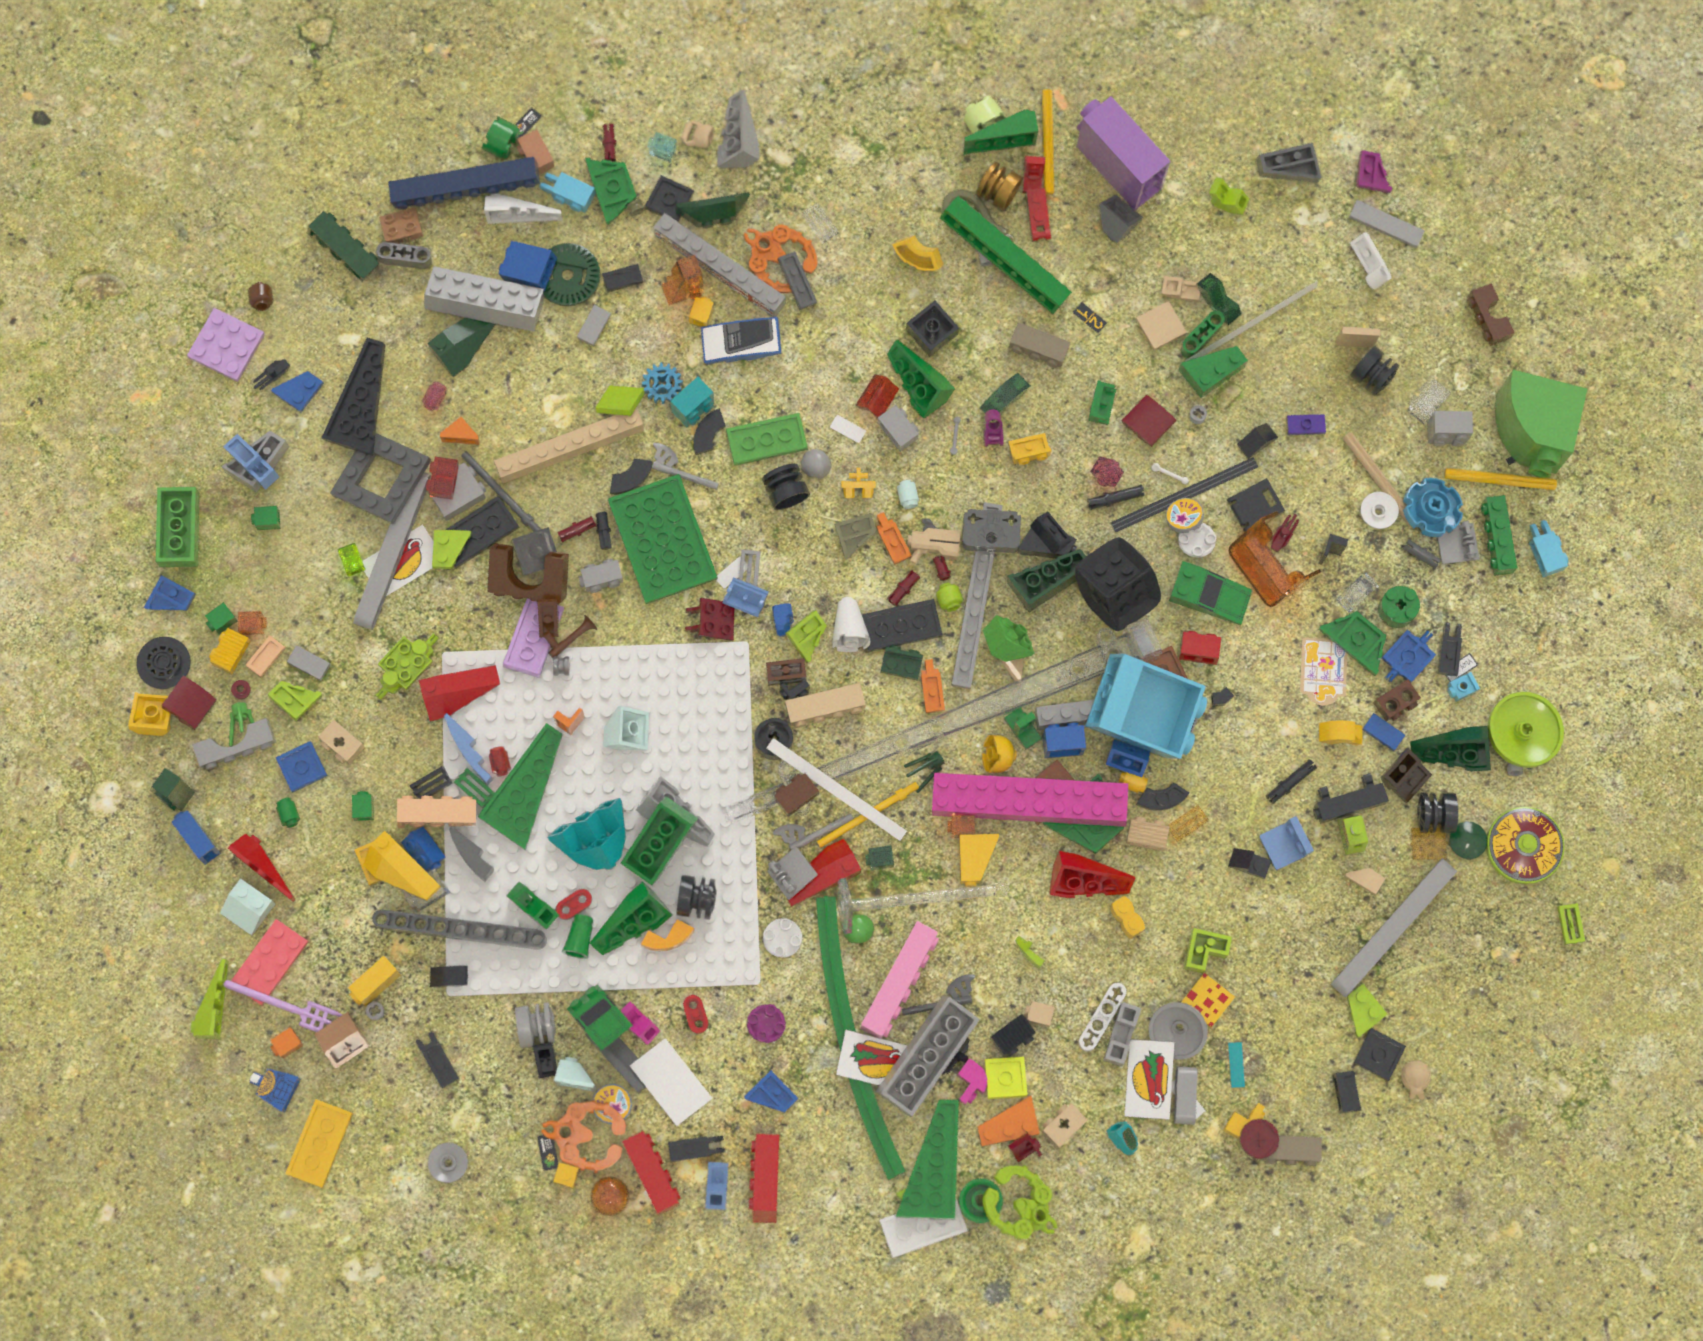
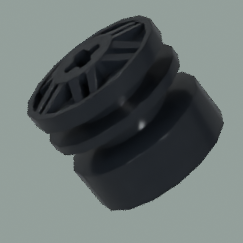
[1350,346,1400,396]
[762,463,810,510]
[1417,792,1458,833]
[676,875,717,920]

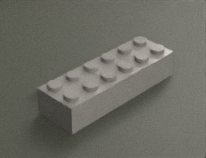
[424,266,544,332]
[876,995,980,1116]

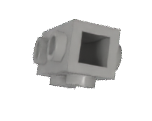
[578,559,623,593]

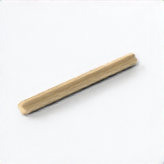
[1343,432,1411,526]

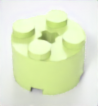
[964,96,1006,134]

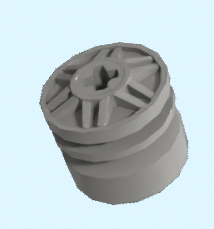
[515,1002,556,1048]

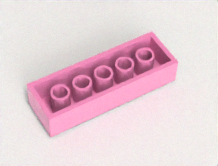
[860,921,939,1039]

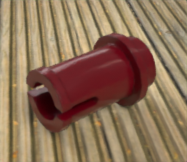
[933,555,951,581]

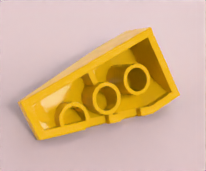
[363,831,441,901]

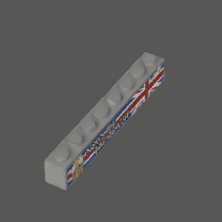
[653,213,786,317]

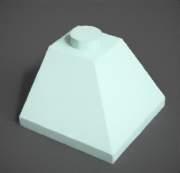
[603,706,649,751]
[554,1057,596,1092]

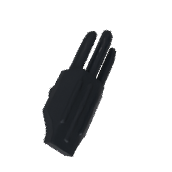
[253,359,290,390]
[942,1037,970,1075]

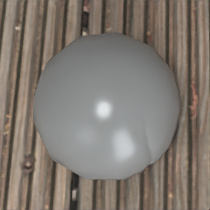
[801,449,831,479]

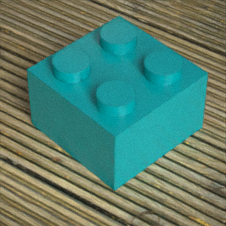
[670,376,714,428]

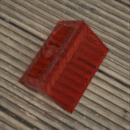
[856,374,899,419]

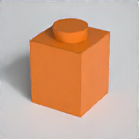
[270,1027,304,1059]

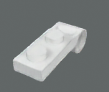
[1350,233,1391,290]

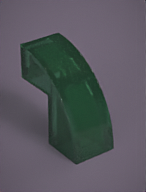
[1197,273,1242,325]
[980,373,1031,421]

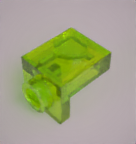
[337,543,366,577]

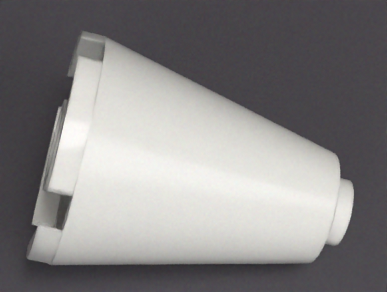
[832,597,870,652]

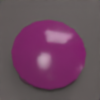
[747,1004,786,1043]

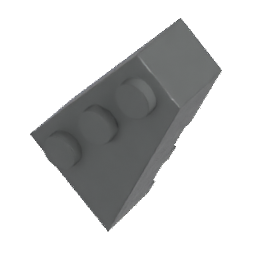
[1256,143,1322,183]

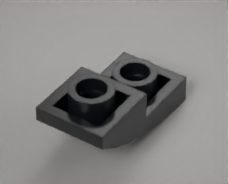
[430,965,468,988]

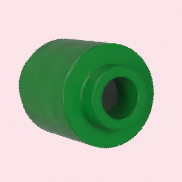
[276,798,300,828]

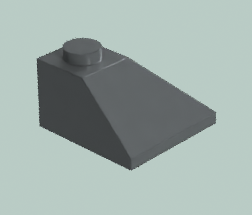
[1099,194,1143,243]

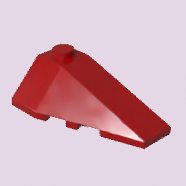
[419,665,501,722]
[227,833,296,902]
[786,839,861,907]

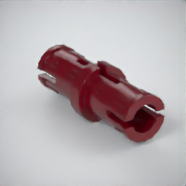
[602,123,617,162]
[557,516,597,543]
[887,570,920,607]

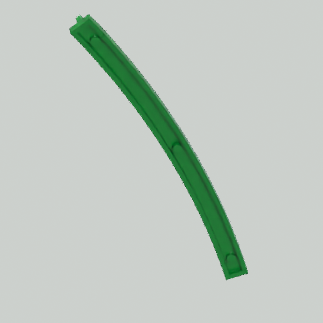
[816,896,906,1180]

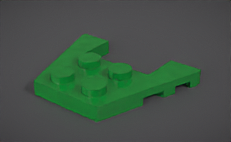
[1043,773,1124,854]

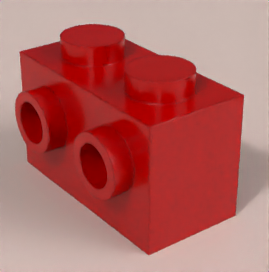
[1179,631,1221,665]

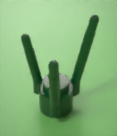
[904,751,945,793]

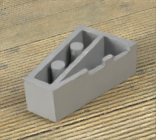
[222,431,289,493]

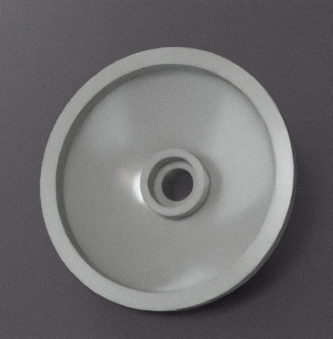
[1149,1002,1208,1060]

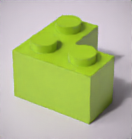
[1183,928,1232,973]

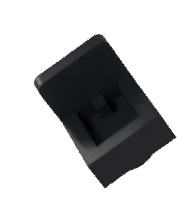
[779,680,810,700]

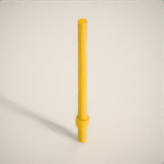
[816,782,919,848]

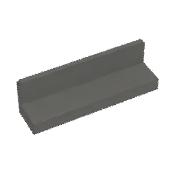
[585,1034,646,1094]

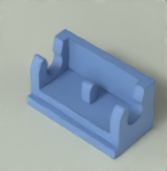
[723,577,768,617]

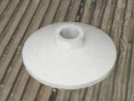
[1360,492,1399,529]

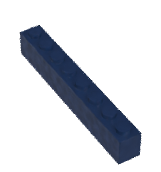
[388,157,540,210]

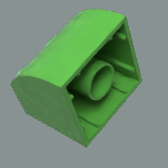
[1495,370,1588,478]

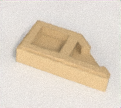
[1344,868,1386,895]

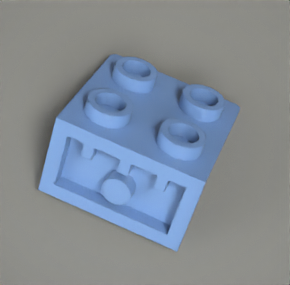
[1259,816,1314,870]

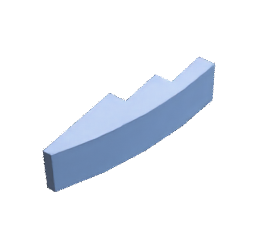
[444,713,493,786]

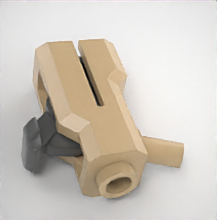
[907,518,961,564]

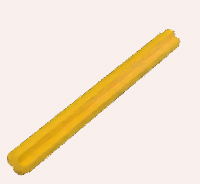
[1042,89,1054,195]
[1444,468,1557,490]

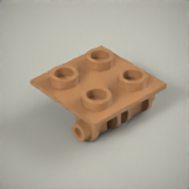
[379,207,423,244]

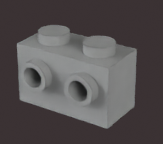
[877,405,919,452]

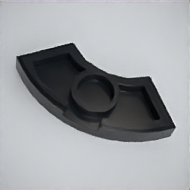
[694,408,726,455]
[610,459,653,494]
[1136,782,1190,811]

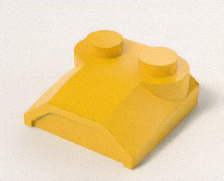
[128,692,171,736]

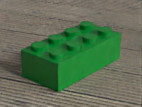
[620,796,698,885]

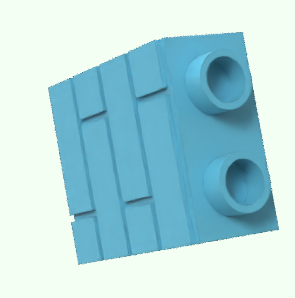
[1085,654,1207,759]

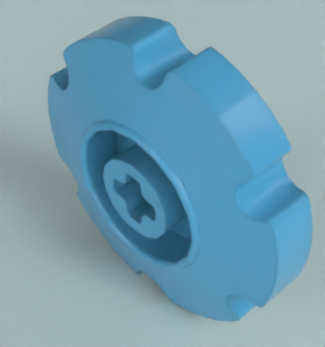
[1403,478,1463,537]

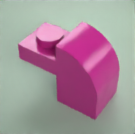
[621,1001,660,1046]
[957,1058,987,1106]

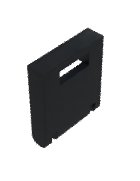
[1227,478,1285,533]

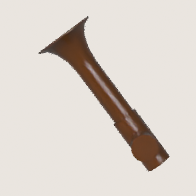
[543,615,597,659]

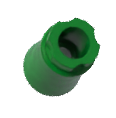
[562,914,594,959]

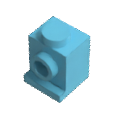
[1447,672,1480,702]

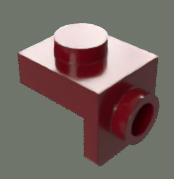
[1008,1133,1042,1163]

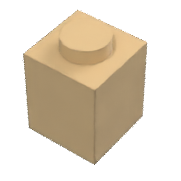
[1024,1001,1055,1028]

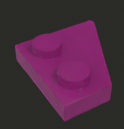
[1356,150,1392,194]

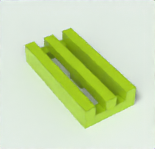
[1557,903,1585,945]

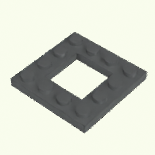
[330,433,431,524]

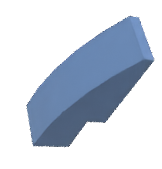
[223,434,279,490]

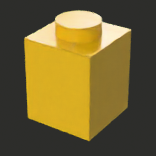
[689,297,714,327]
[553,1162,580,1189]

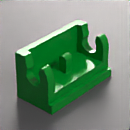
[1088,380,1116,425]

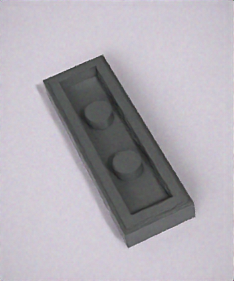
[777,251,817,310]

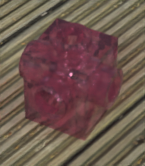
[1090,456,1124,487]

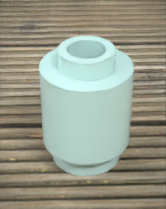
[897,480,919,509]

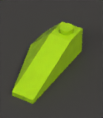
[191,959,229,1040]

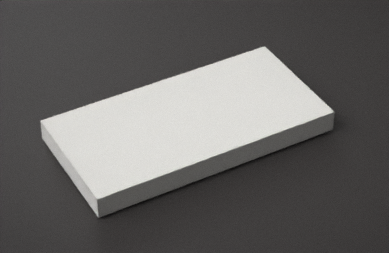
[879,1200,968,1258]

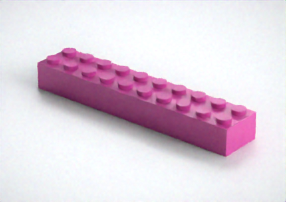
[932,773,1128,827]

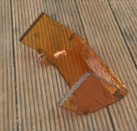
[1228,511,1321,607]

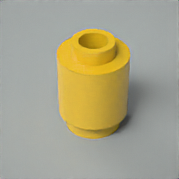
[1118,772,1148,793]

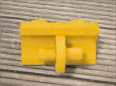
[841,468,876,498]

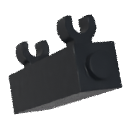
[1313,773,1389,824]

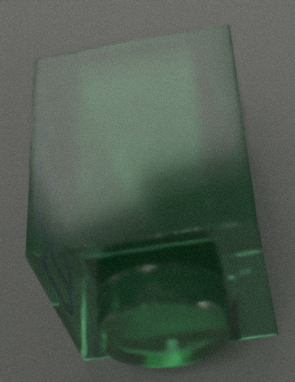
[865,845,894,871]

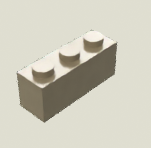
[1009,322,1071,368]
[1260,1135,1322,1166]

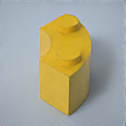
[892,235,944,271]

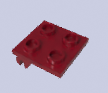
[685,598,735,641]

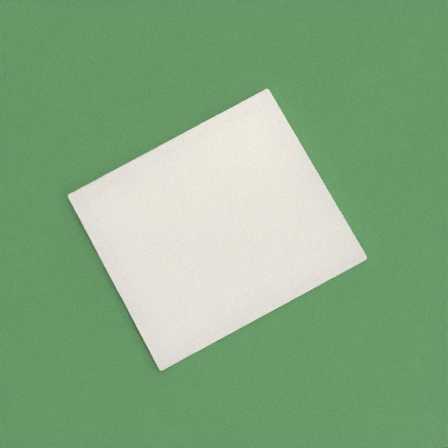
[442,642,760,996]

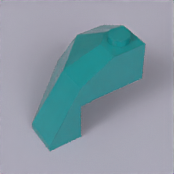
[547,798,626,870]

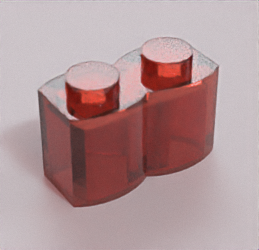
[426,456,459,500]

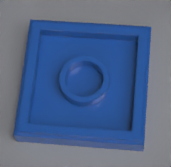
[276,741,328,793]

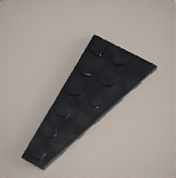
[321,337,386,456]

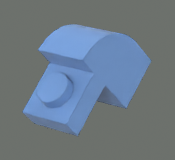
[706,1162,728,1210]

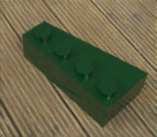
[1007,549,1086,612]

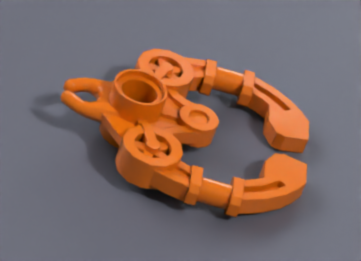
[743,224,817,293]
[541,1100,626,1173]

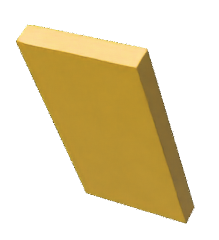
[285,1099,353,1188]

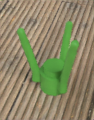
[229,702,254,747]

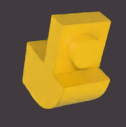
[1319,720,1363,746]
[1223,1103,1265,1139]

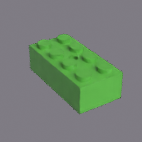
[155,487,200,567]

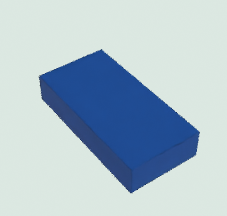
[1362,713,1405,752]

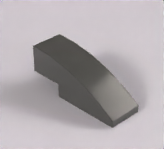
[449,826,494,882]

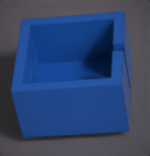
[1042,723,1086,758]

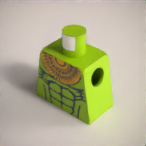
[1337,815,1368,855]

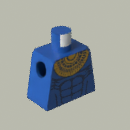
[249,1069,301,1113]

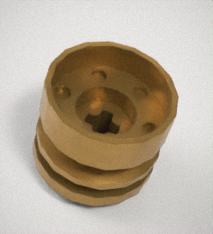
[976,161,1023,211]

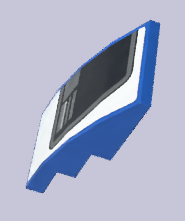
[701,317,782,365]

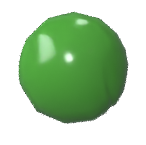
[842,914,874,944]

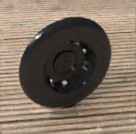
[136,637,190,689]

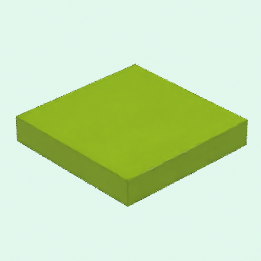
[595,385,645,416]

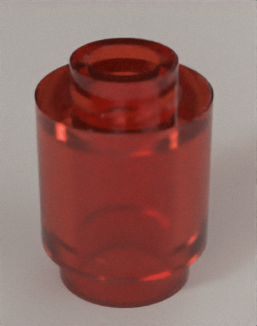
[488,746,511,776]

